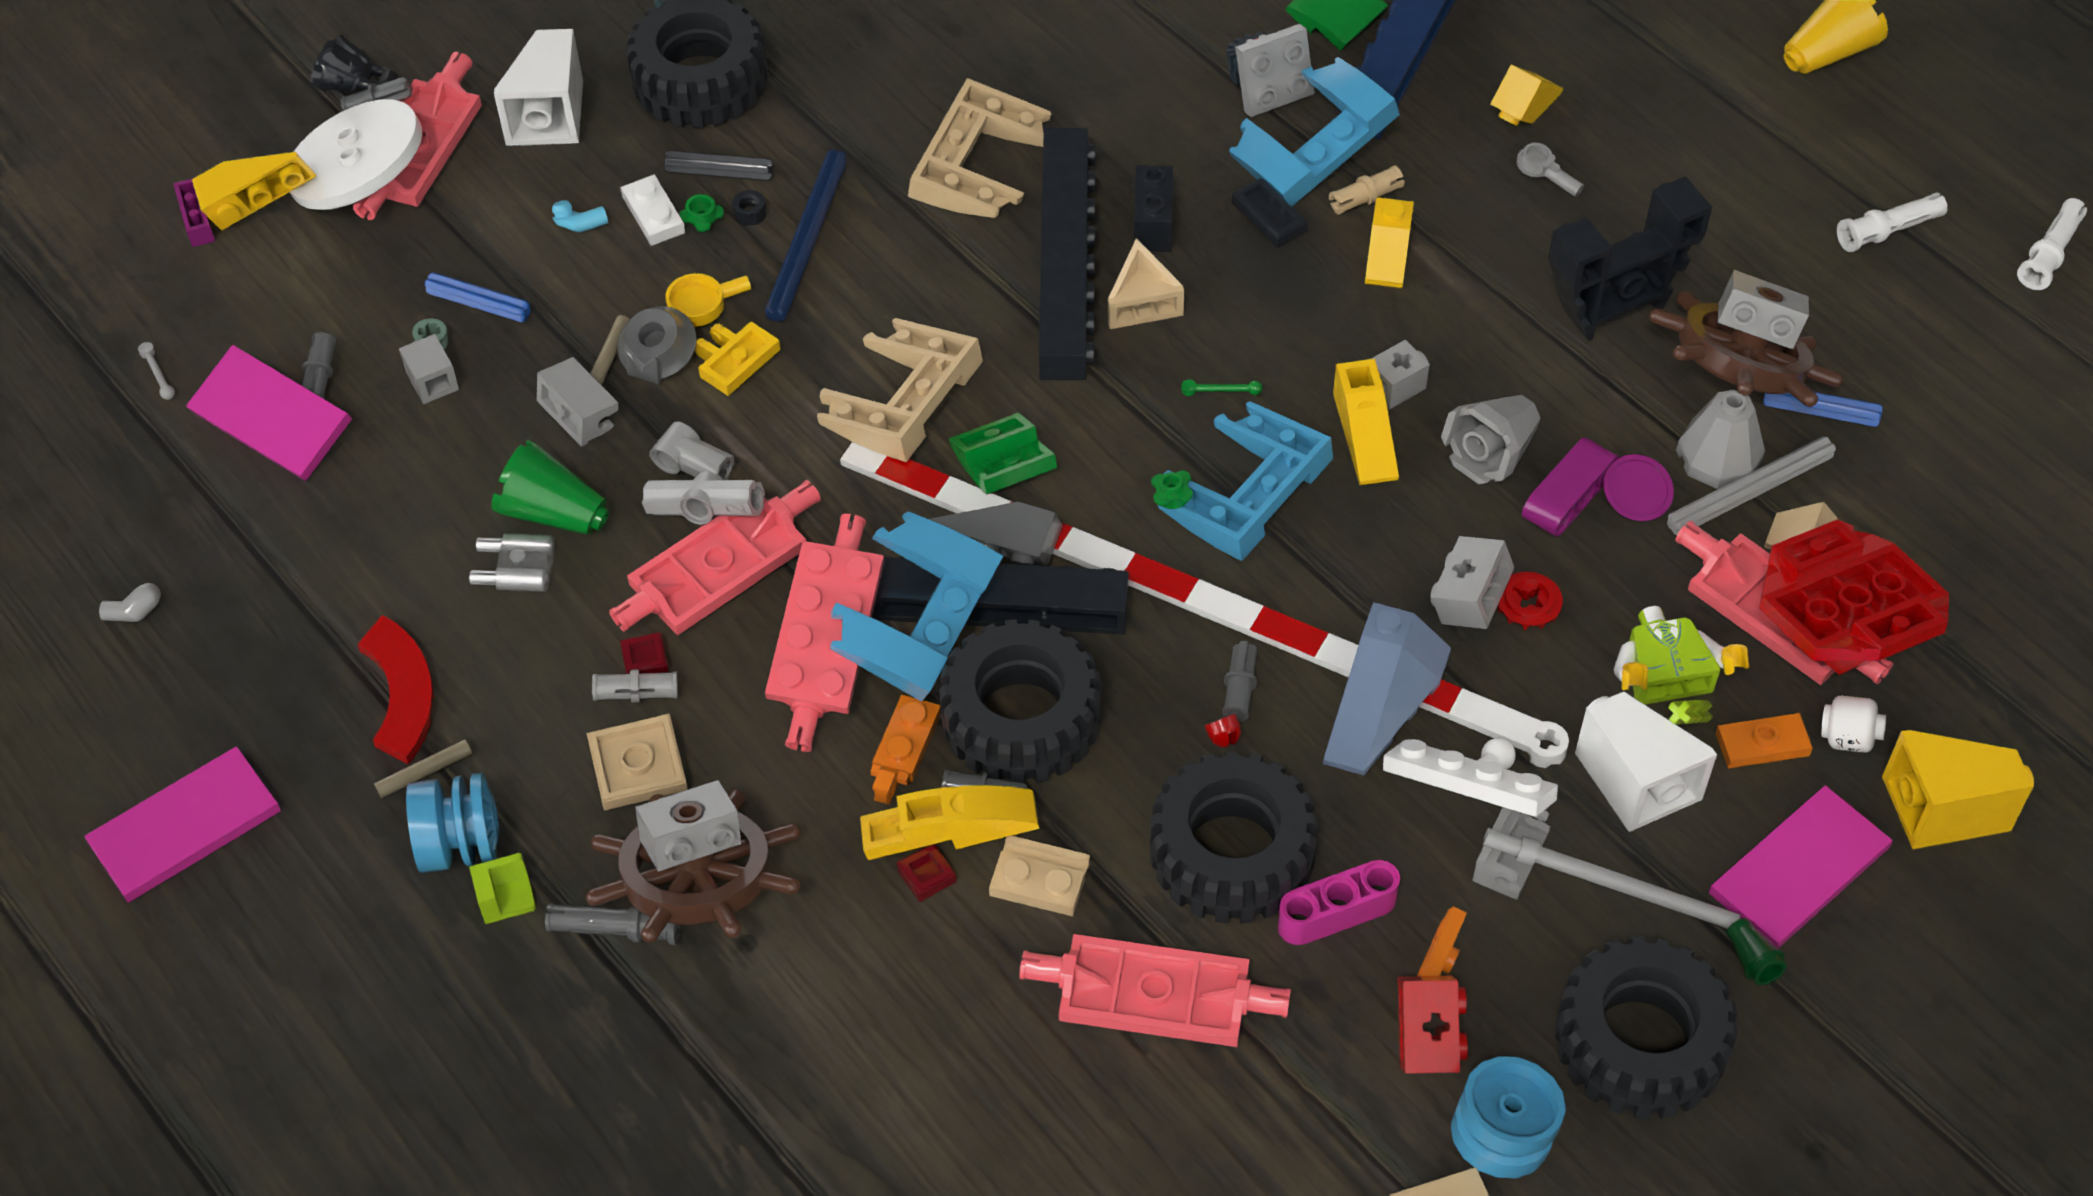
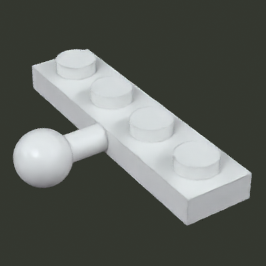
[1383,738,1558,817]

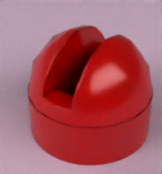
[1204,713,1241,748]

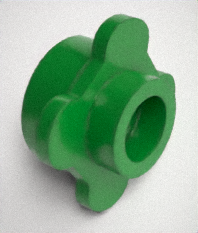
[679,194,724,232]
[1151,470,1193,509]

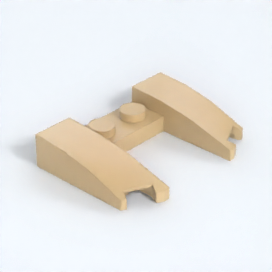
[908,78,1051,218]
[817,318,983,462]

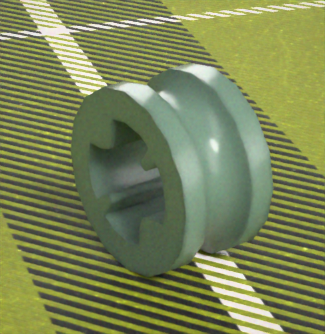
[412,318,449,349]

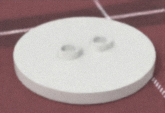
[290,99,422,210]

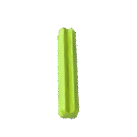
[1668,700,1713,725]

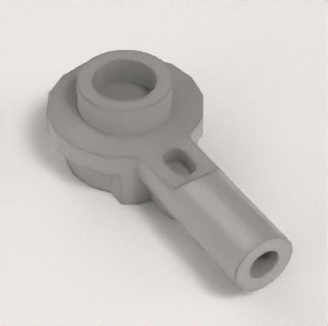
[1516,143,1584,197]

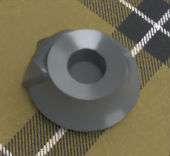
[617,306,696,385]

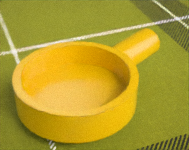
[666,273,751,327]

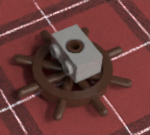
[1649,270,1843,407]
[586,780,800,943]

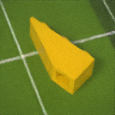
[192,152,317,230]
[1333,359,1399,485]

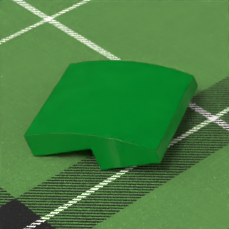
[1285,0,1388,51]
[949,412,1057,495]

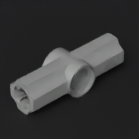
[642,471,765,525]

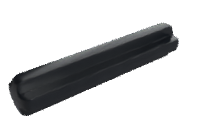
[664,150,773,181]

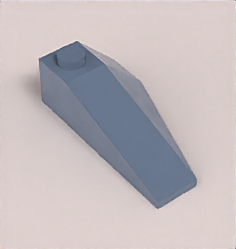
[1323,602,1451,775]

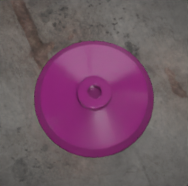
[1604,454,1674,521]

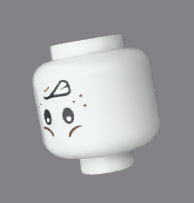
[1821,695,1886,753]

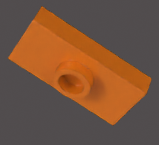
[1715,713,1813,769]
[1417,906,1467,976]

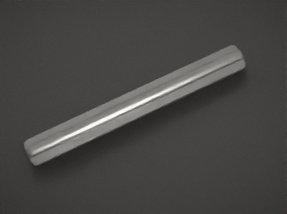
[1667,437,1836,535]

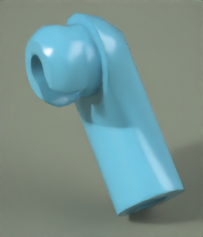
[552,200,608,233]

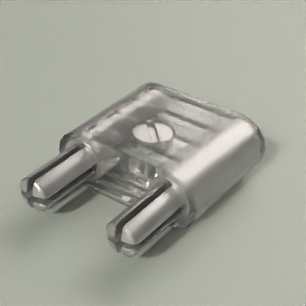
[469,533,555,592]

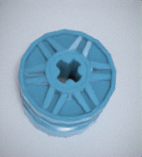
[406,772,499,874]

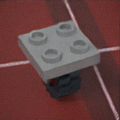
[1226,24,1315,117]

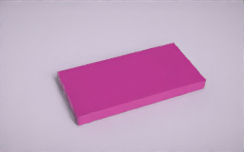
[186,345,352,482]
[84,746,281,903]
[1709,785,1893,948]

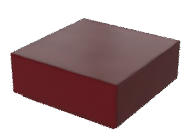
[620,632,669,674]
[897,844,957,902]

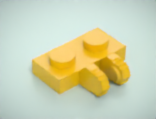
[695,321,781,396]

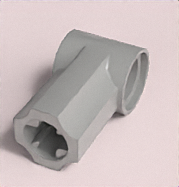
[649,422,735,480]

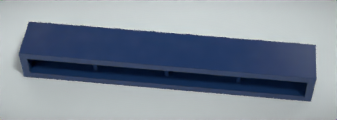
[1337,0,1456,140]

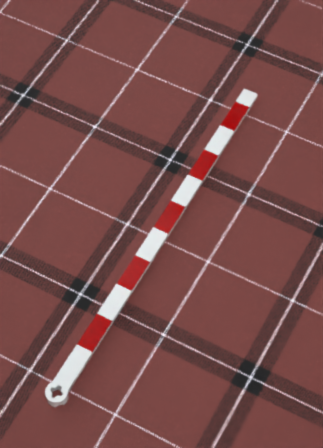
[840,442,1569,768]

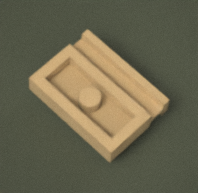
[989,836,1090,916]

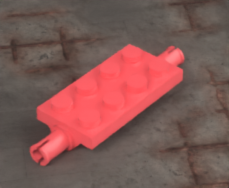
[353,52,482,220]
[609,480,821,636]
[765,514,884,752]
[1675,520,1894,685]
[1020,934,1291,1047]

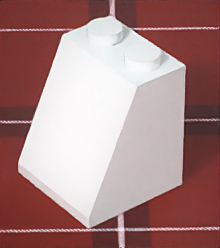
[494,29,583,146]
[1575,692,1717,832]

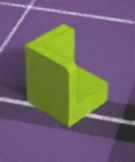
[469,853,536,924]

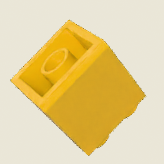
[1882,730,2034,849]

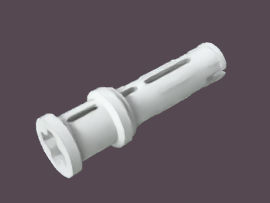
[1837,193,1947,252]
[2017,198,2087,290]

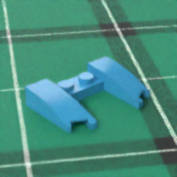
[1229,58,1400,207]
[1158,401,1333,561]
[830,511,1003,702]

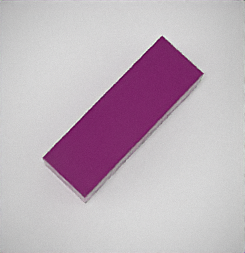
[173,178,215,247]

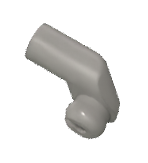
[99,583,161,622]

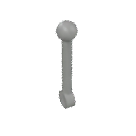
[138,342,175,400]

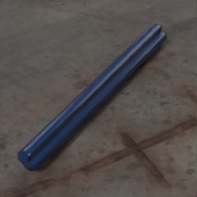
[765,149,847,323]

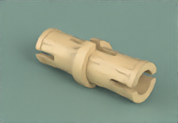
[1329,165,1405,215]

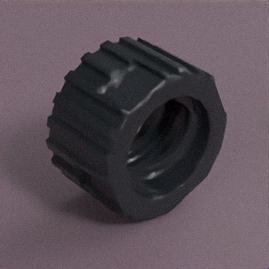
[732,190,766,226]

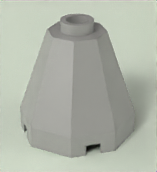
[1676,390,1765,489]
[1441,395,1540,484]

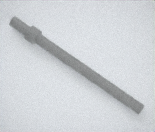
[1483,828,1740,929]

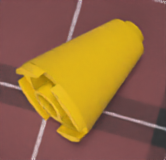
[1784,0,1888,74]

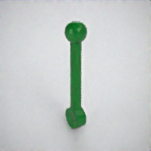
[1181,379,1263,396]

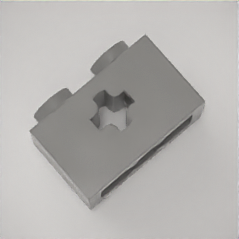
[1431,536,1514,629]

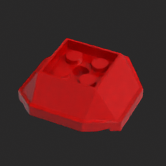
[1759,519,1949,675]

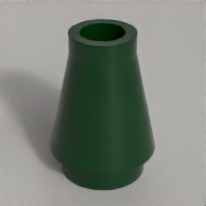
[1727,918,1787,986]

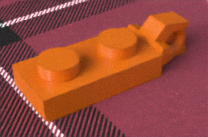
[870,694,941,805]

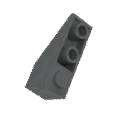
[929,502,1063,566]

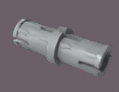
[592,669,678,703]

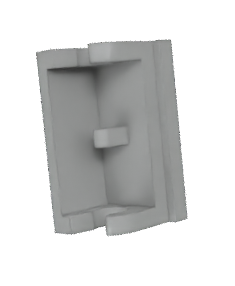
[537,357,618,447]
[1473,807,1551,900]

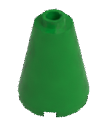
[491,440,610,535]

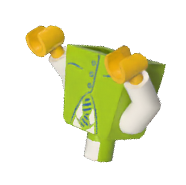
[1614,606,1750,705]

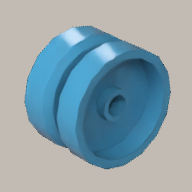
[1451,1056,1566,1178]

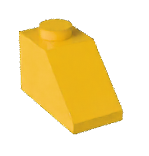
[1491,65,1564,126]
[1365,197,1414,288]

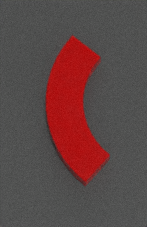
[357,615,434,765]

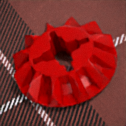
[1498,572,1563,630]

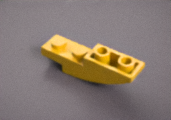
[860,785,1039,860]

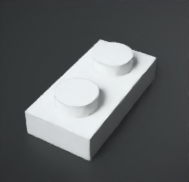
[621,174,685,246]

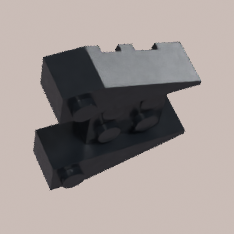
[1548,176,1712,341]

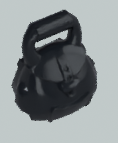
[310,34,397,93]

